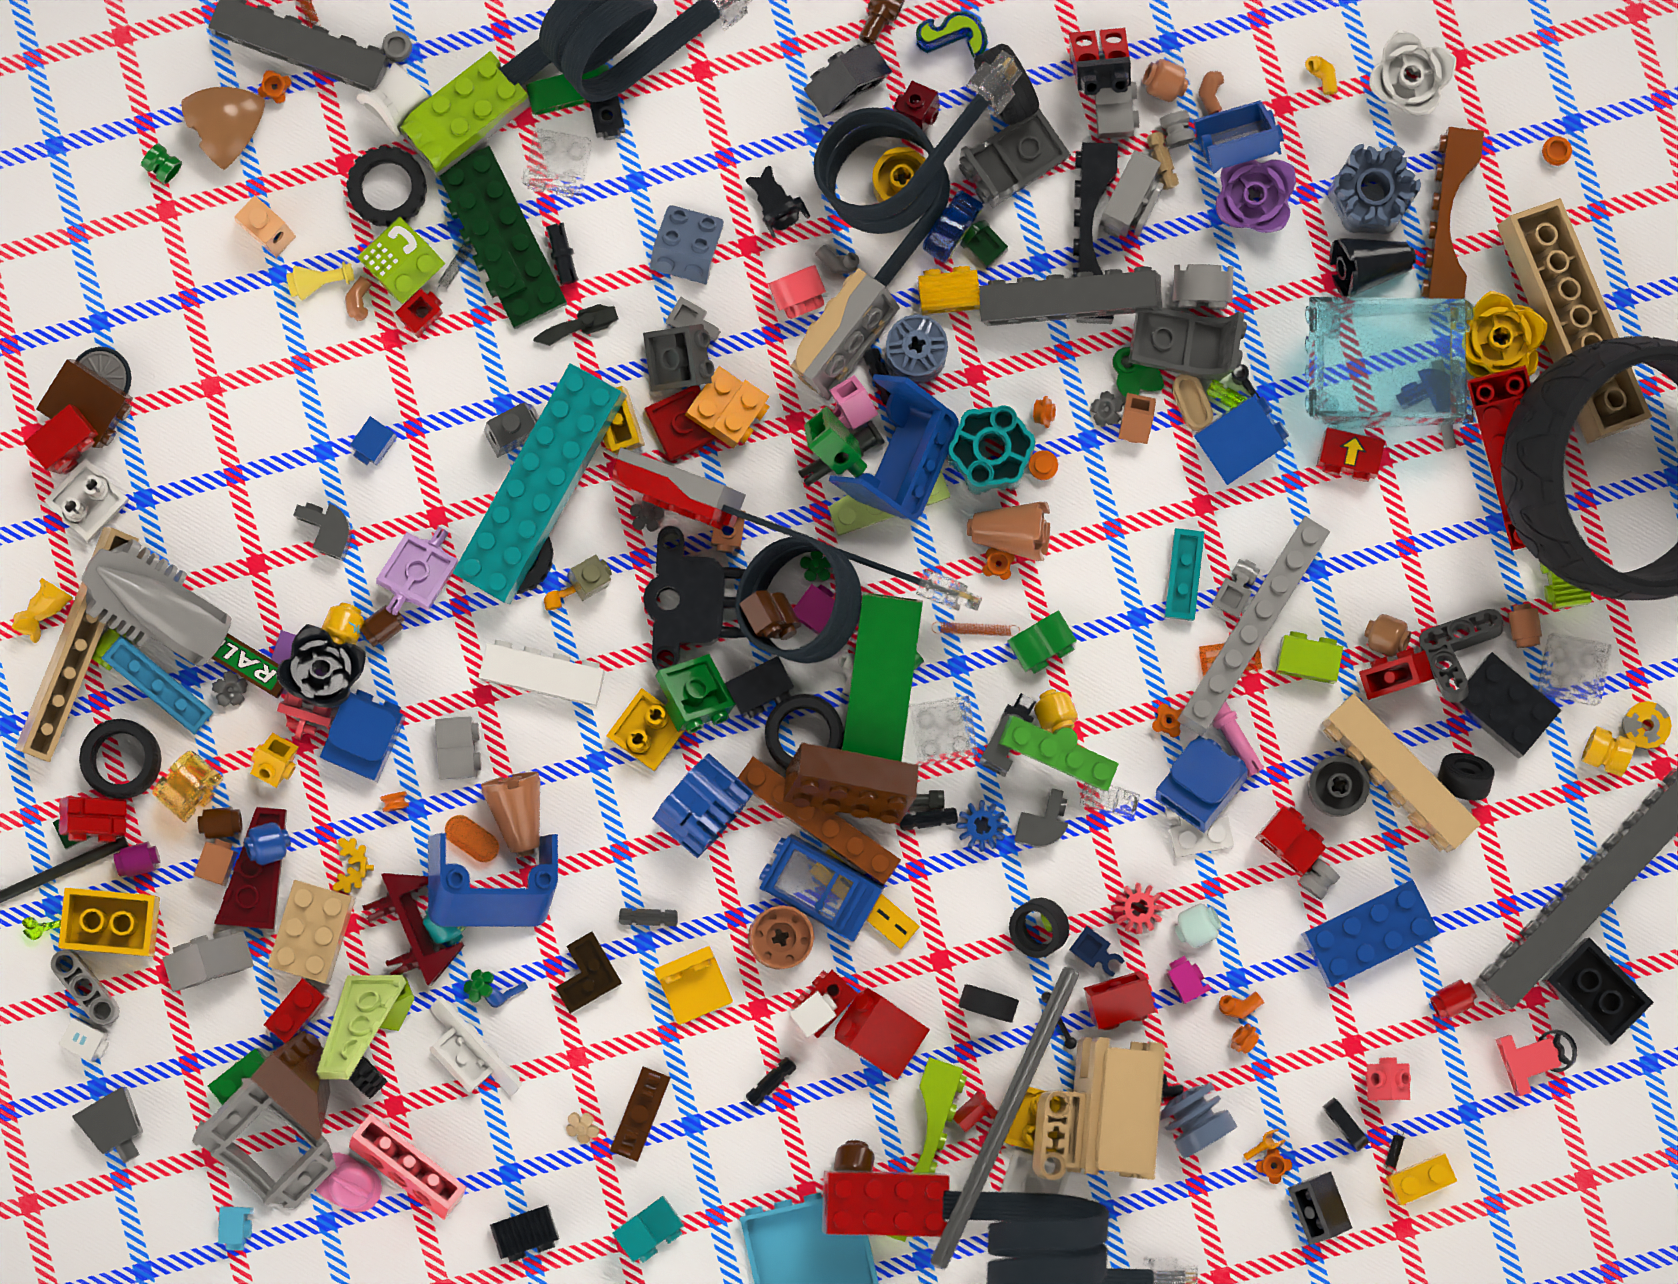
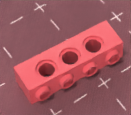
[349,1113,467,1220]

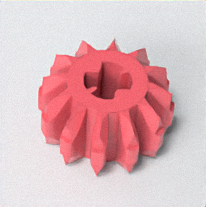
[1113,883,1165,934]

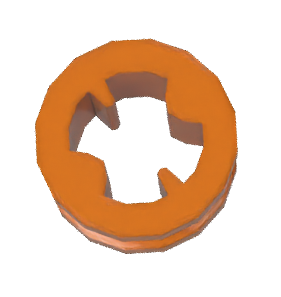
[380,791,409,812]

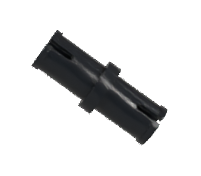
[546,223,579,285]

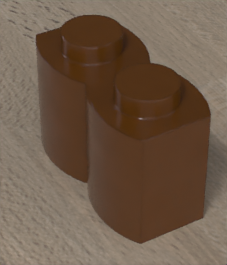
[739,590,802,641]

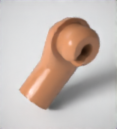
[1198,71,1224,115]

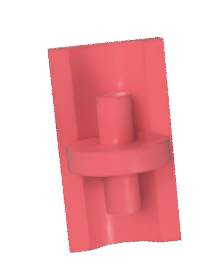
[277,693,334,740]

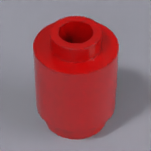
[1430,979,1477,1019]

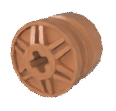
[748,905,814,970]

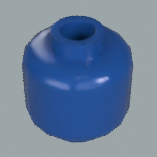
[244,822,291,865]

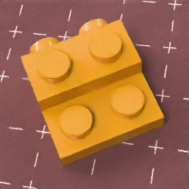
[685,366,770,449]

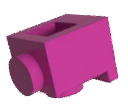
[1166,955,1211,1004]

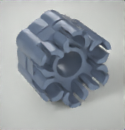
[1328,144,1421,234]

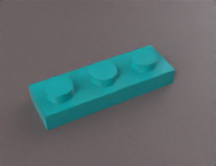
[1164,528,1205,621]

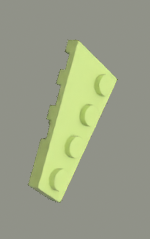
[828,470,951,536]
[317,975,407,1079]

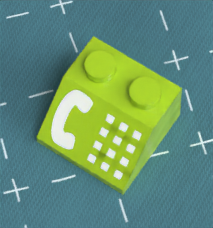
[357,217,446,304]

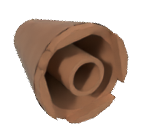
[967,501,1050,561]
[481,771,541,857]

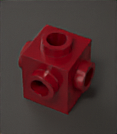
[894,81,940,133]

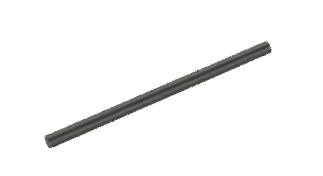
[930,967,1079,1270]

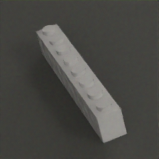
[1177,516,1331,736]

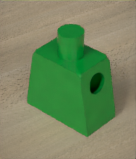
[804,406,867,477]

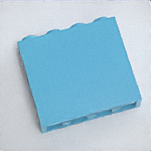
[739,1192,879,1284]

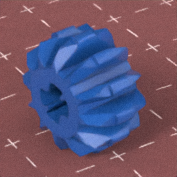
[956,800,1008,852]

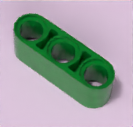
[526,64,609,115]

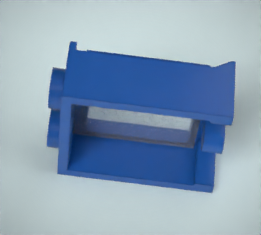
[1193,100,1284,174]

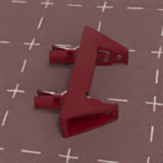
[362,873,465,986]

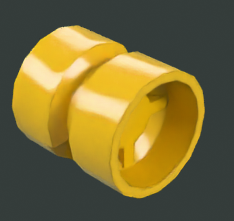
[1581,726,1636,777]

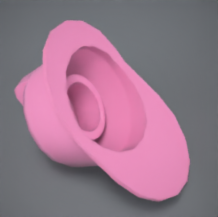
[316,1152,382,1213]

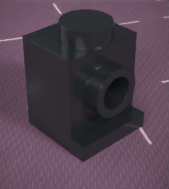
[589,95,626,140]

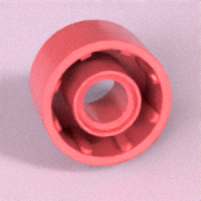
[768,265,826,319]

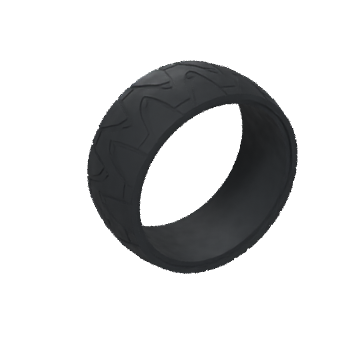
[1501,336,1678,601]

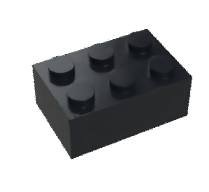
[1451,652,1562,759]
[1541,937,1654,1046]

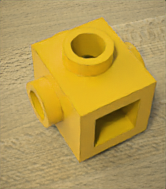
[250,733,299,788]

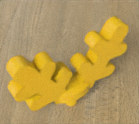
[333,838,374,894]

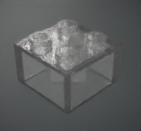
[1537,632,1612,706]
[909,696,978,766]

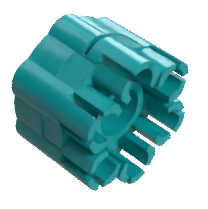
[947,405,1035,495]

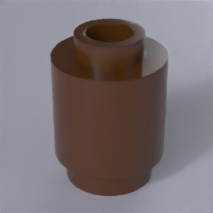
[360,605,405,648]
[197,807,243,839]

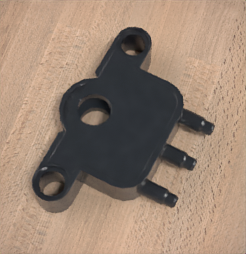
[643,526,746,671]

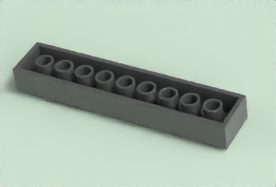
[1477,767,1678,1011]

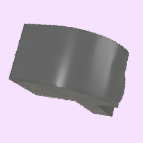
[293,502,352,561]
[1013,788,1069,848]

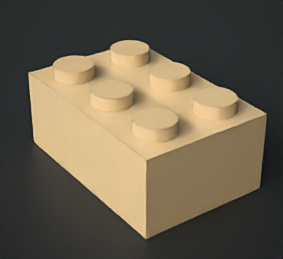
[267,879,356,985]

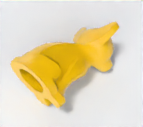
[12,578,73,643]

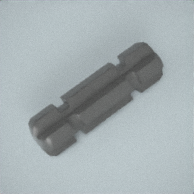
[619,908,678,926]

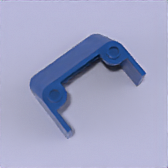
[828,374,959,520]
[428,833,558,927]

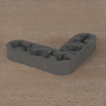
[1419,609,1504,702]

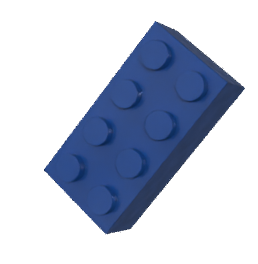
[1301,880,1440,988]

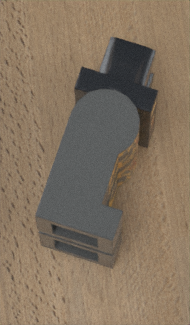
[978,693,1036,777]

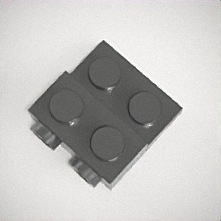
[643,324,715,392]

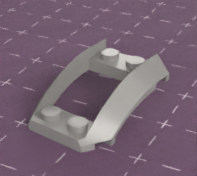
[192,1078,337,1209]

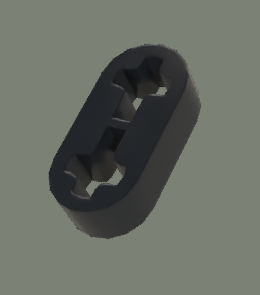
[1322,1097,1370,1152]

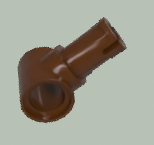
[859,0,905,45]

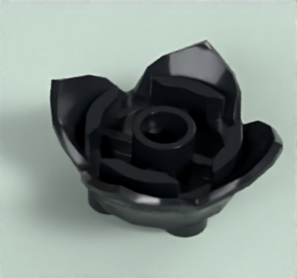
[276,624,366,708]

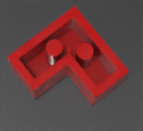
[23,404,98,474]
[1255,806,1327,876]

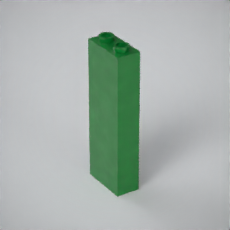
[842,592,923,762]

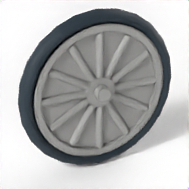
[76,346,132,394]

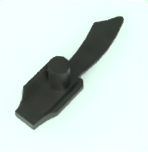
[533,304,619,346]

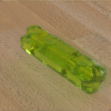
[1206,380,1247,408]

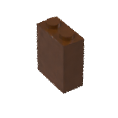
[36,359,134,448]

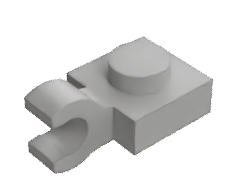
[666,297,721,342]

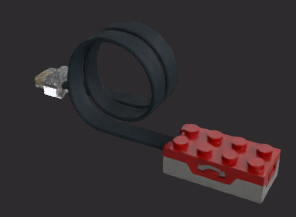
[822,1170,1198,1284]

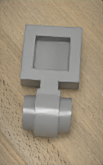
[1212,559,1260,619]

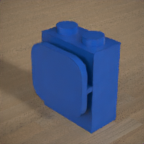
[1194,394,1289,485]
[320,689,406,783]
[1156,735,1248,834]

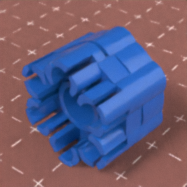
[652,753,754,859]

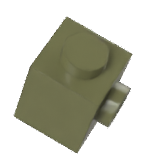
[567,554,612,601]

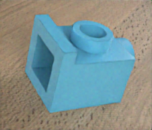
[218,1206,254,1250]

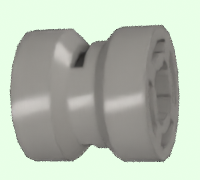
[1159,110,1196,148]
[1298,858,1340,900]

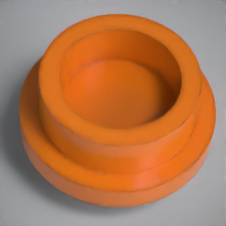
[1542,136,1572,166]
[1029,450,1058,480]

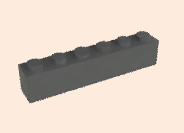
[208,0,389,92]
[979,266,1162,326]

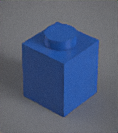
[350,416,397,466]

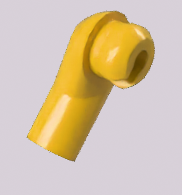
[1305,56,1338,95]

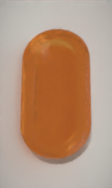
[444,815,500,863]

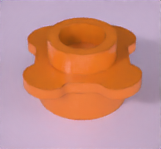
[258,70,292,104]
[1033,396,1056,428]
[982,548,1015,580]
[1152,704,1183,738]
[1230,1023,1259,1054]
[1256,1148,1292,1184]

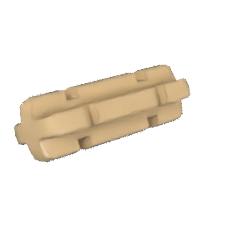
[1147,132,1179,190]

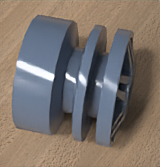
[885,314,948,384]
[1160,1082,1238,1159]

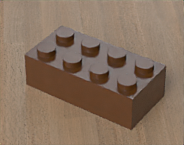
[783,742,919,824]

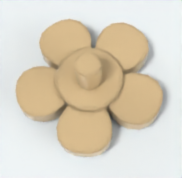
[566,1112,599,1144]

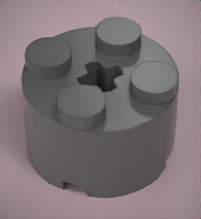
[1307,755,1370,817]

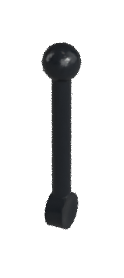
[1041,991,1077,1049]

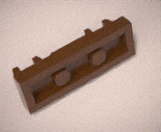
[610,1066,671,1162]

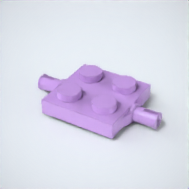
[376,527,458,615]

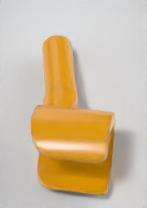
[544,586,576,611]
[1243,1129,1286,1161]

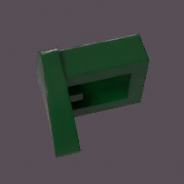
[960,220,1008,269]

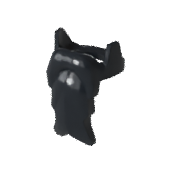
[745,166,811,238]

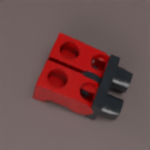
[1069,28,1131,96]

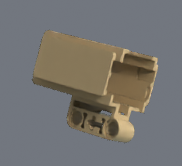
[1032,1037,1165,1180]

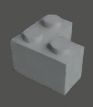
[162,929,254,992]

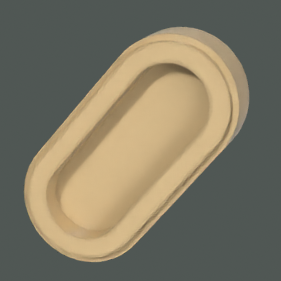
[1172,374,1213,431]

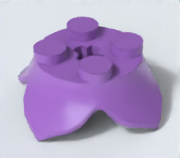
[1215,159,1296,233]

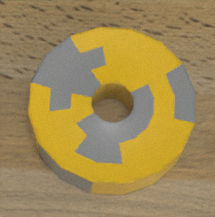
[1622,701,1672,750]

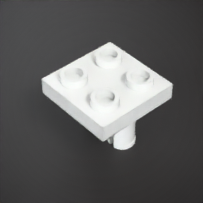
[44,458,130,543]

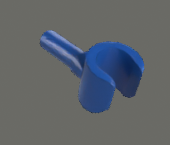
[485,982,528,1008]

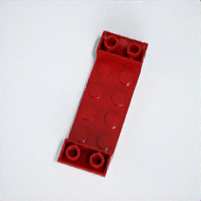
[1467,365,1531,551]

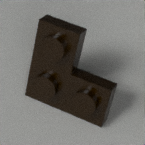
[555,931,623,1014]

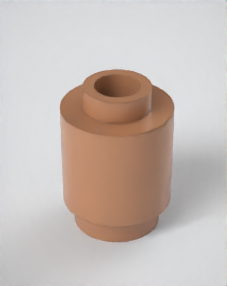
[1508,603,1542,648]

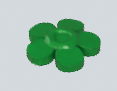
[800,551,831,582]
[464,969,494,1003]

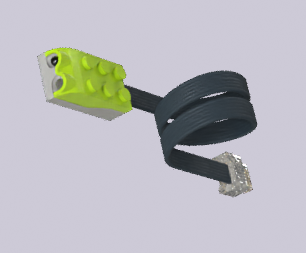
[400,0,753,177]

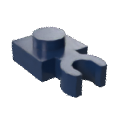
[1069,926,1125,977]

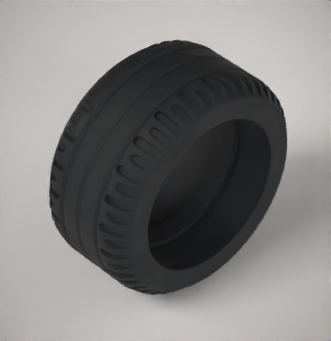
[974,43,1039,125]
[765,694,844,770]
[79,719,162,799]

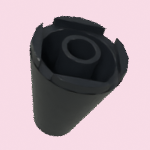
[1329,238,1416,297]

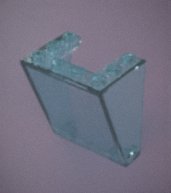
[1305,297,1474,429]

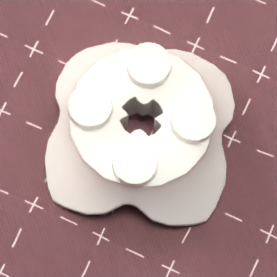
[1369,30,1456,116]

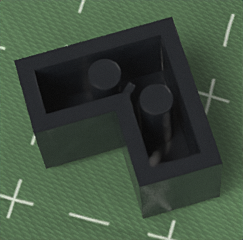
[803,43,892,117]

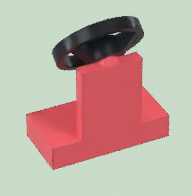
[1495,1029,1577,1096]

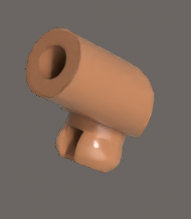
[345,276,372,321]

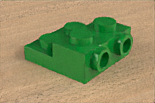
[655,654,736,734]

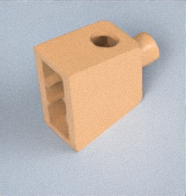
[234,195,296,258]

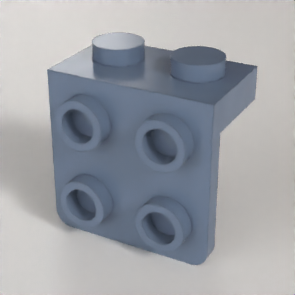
[650,205,724,285]

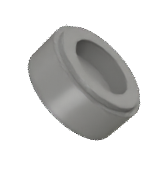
[382,31,412,62]

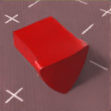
[953,1092,998,1133]

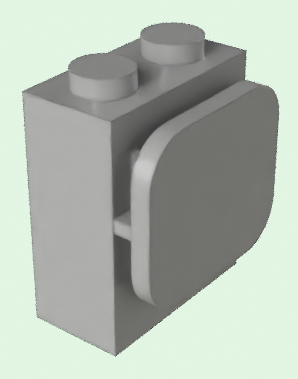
[1099,150,1164,238]

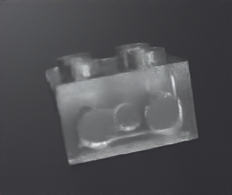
[521,128,592,198]

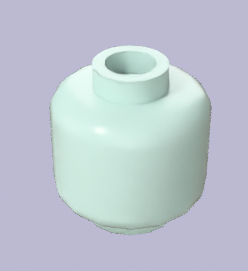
[1175,903,1222,948]

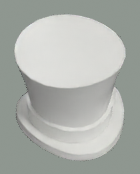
[356,62,430,138]

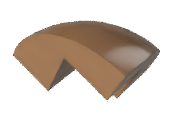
[181,87,265,170]

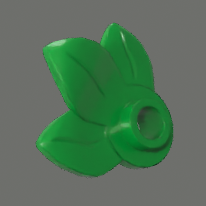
[1112,347,1164,398]

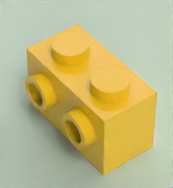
[603,386,645,455]

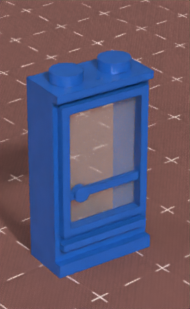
[759,834,886,942]

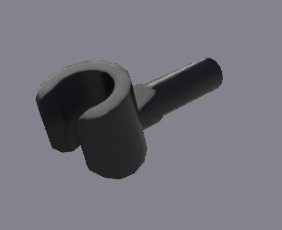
[1231,364,1261,398]

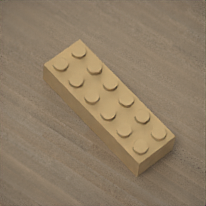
[1322,693,1481,853]

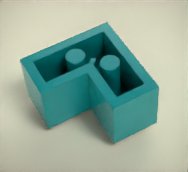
[612,1195,685,1264]

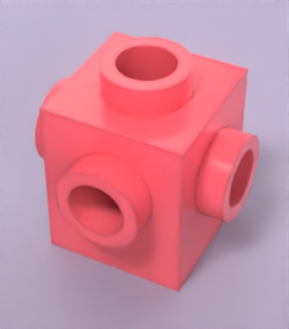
[1366,1057,1411,1100]

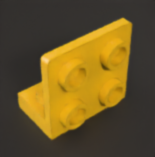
[654,946,733,1025]

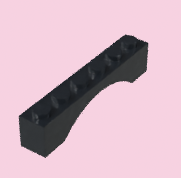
[1072,142,1118,324]

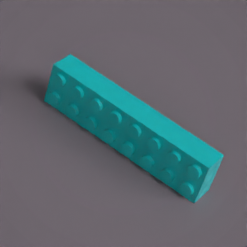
[453,363,627,604]

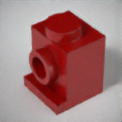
[395,288,443,338]

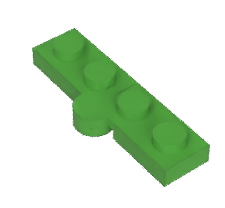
[998,716,1119,791]

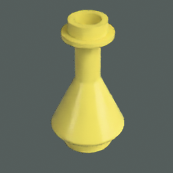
[286,261,355,301]

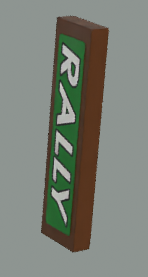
[212,633,284,699]

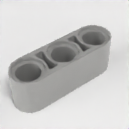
[50,950,120,1025]

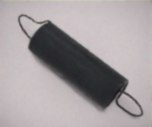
[1385,1126,1405,1176]

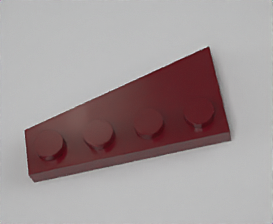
[214,807,288,930]

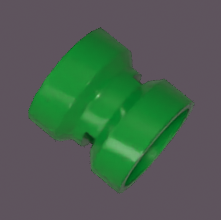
[141,143,183,185]

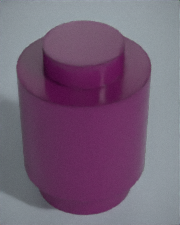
[113,841,161,878]

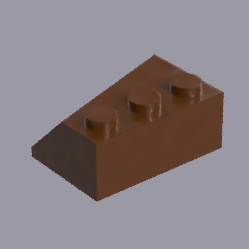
[250,1031,330,1141]

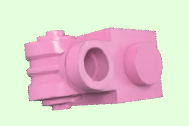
[815,375,878,430]

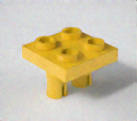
[606,688,685,772]
[1004,1087,1060,1153]

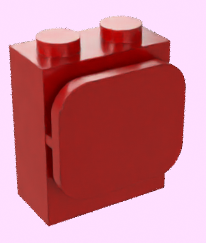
[834,987,930,1080]

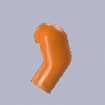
[1219,991,1265,1019]

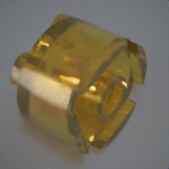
[152,750,224,823]

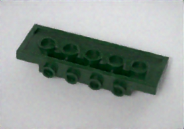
[439,145,567,330]

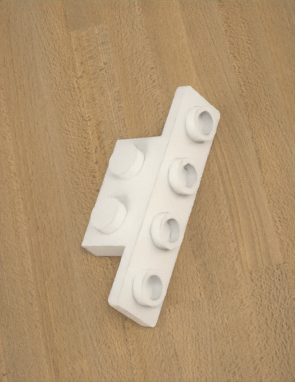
[429,996,523,1096]

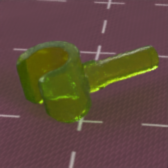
[22,917,61,940]

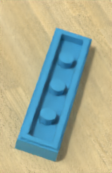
[101,635,213,735]

